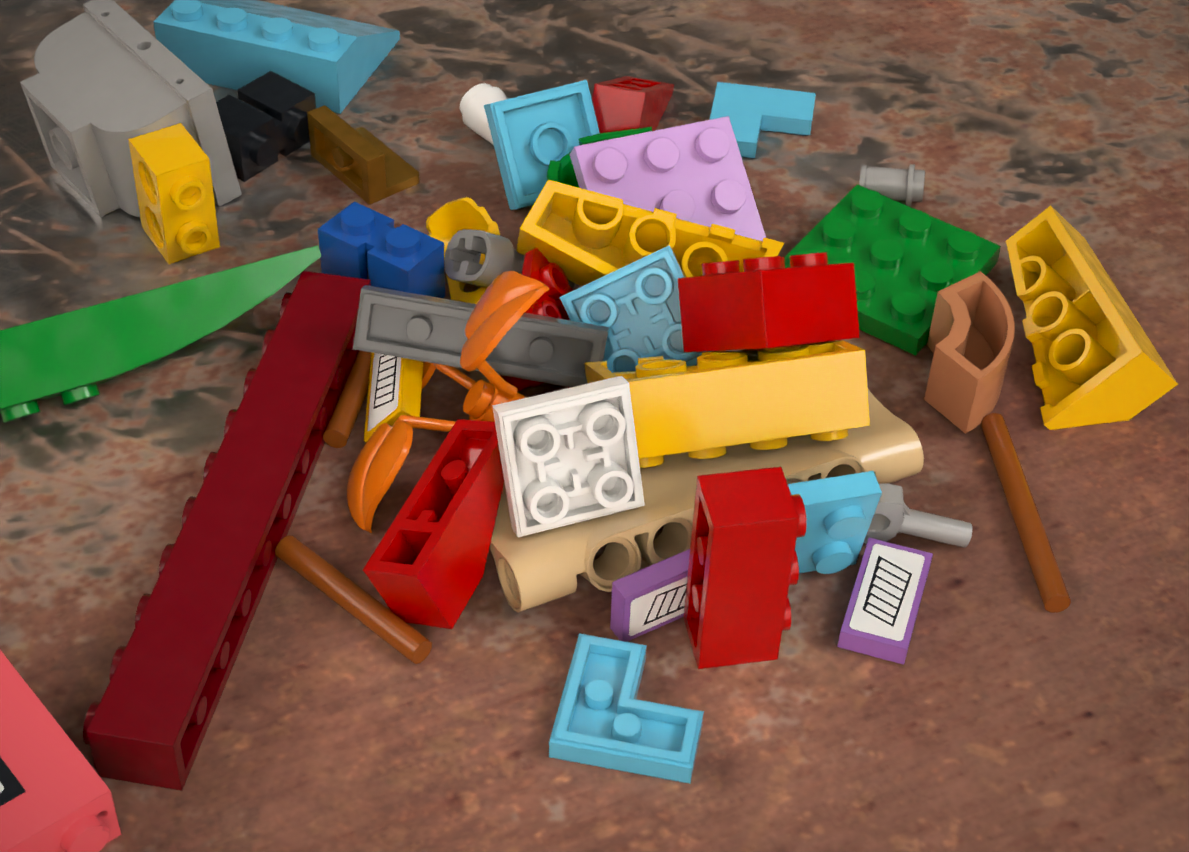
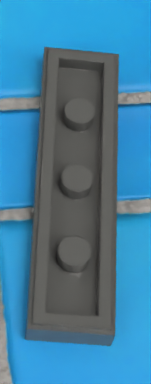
[353,285,609,387]

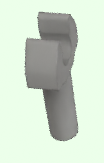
[864,483,972,548]

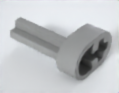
[444,229,576,287]

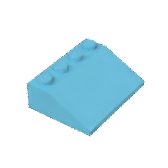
[153,0,400,114]

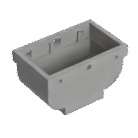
[20,0,242,217]

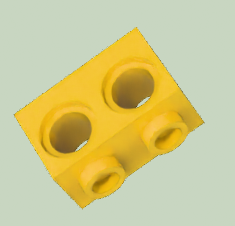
[128,123,220,264]

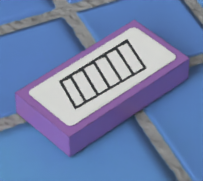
[837,538,933,665]
[610,549,690,642]

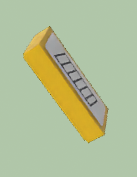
[364,352,423,442]

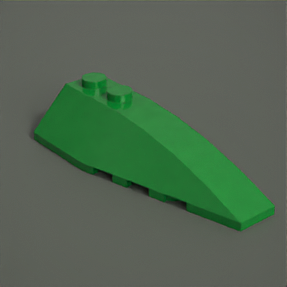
[0,245,321,423]

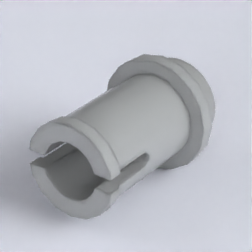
[859,164,925,207]

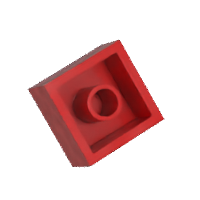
[678,252,860,352]

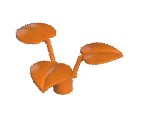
[347,271,550,533]

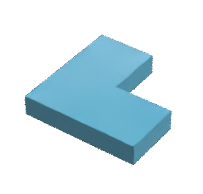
[709,82,816,158]
[549,633,704,784]

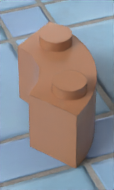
[924,271,1015,434]

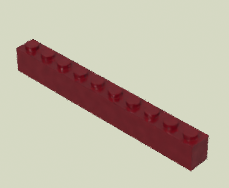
[83,271,371,791]

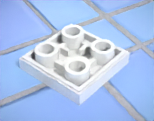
[492,376,645,537]

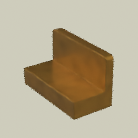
[307,105,420,205]

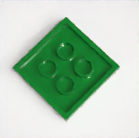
[785,184,1001,356]

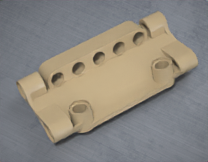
[490,340,924,613]

